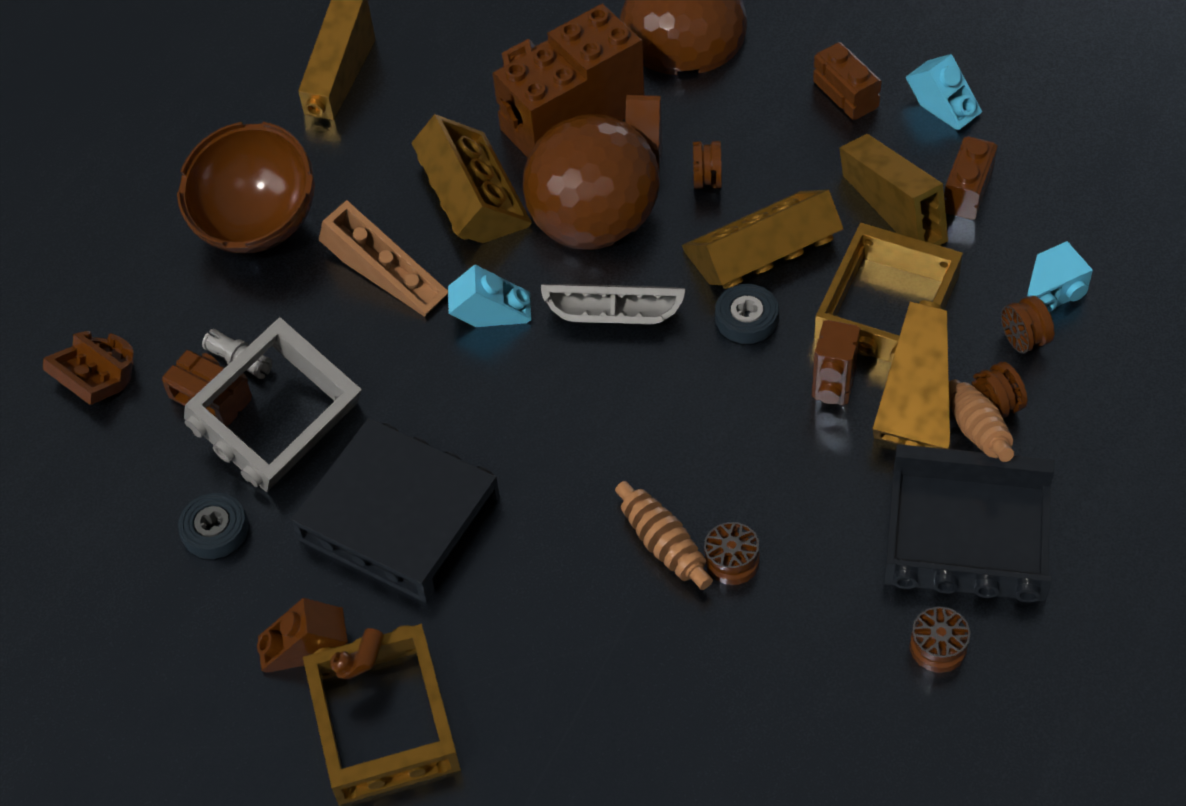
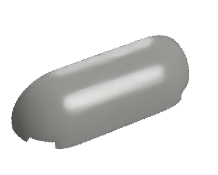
[541,284,685,324]

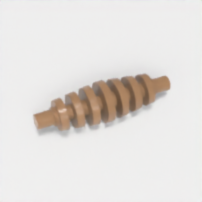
[949,379,1014,462]
[615,481,713,590]

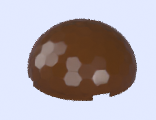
[620,0,747,75]
[523,114,660,250]
[177,122,315,254]

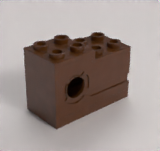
[493,3,644,158]

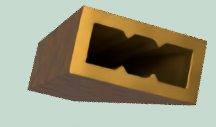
[298,0,376,120]
[839,134,948,246]
[873,300,950,449]

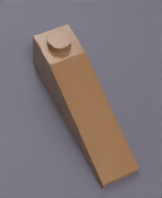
[319,200,448,317]

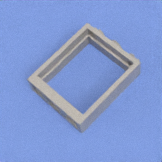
[184,317,362,492]

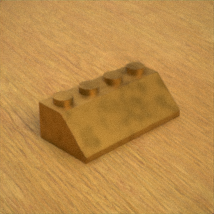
[412,114,532,243]
[682,190,844,289]

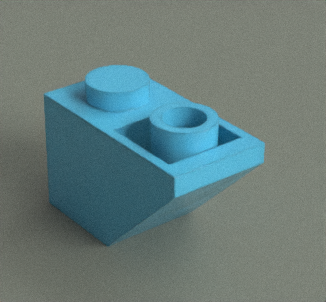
[905,54,982,130]
[1027,241,1093,313]
[448,265,531,327]

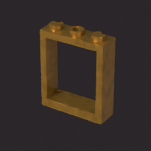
[814,223,963,363]
[303,624,461,805]

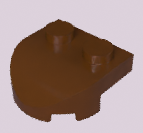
[43,331,133,405]

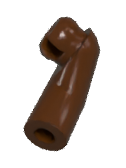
[330,628,384,679]

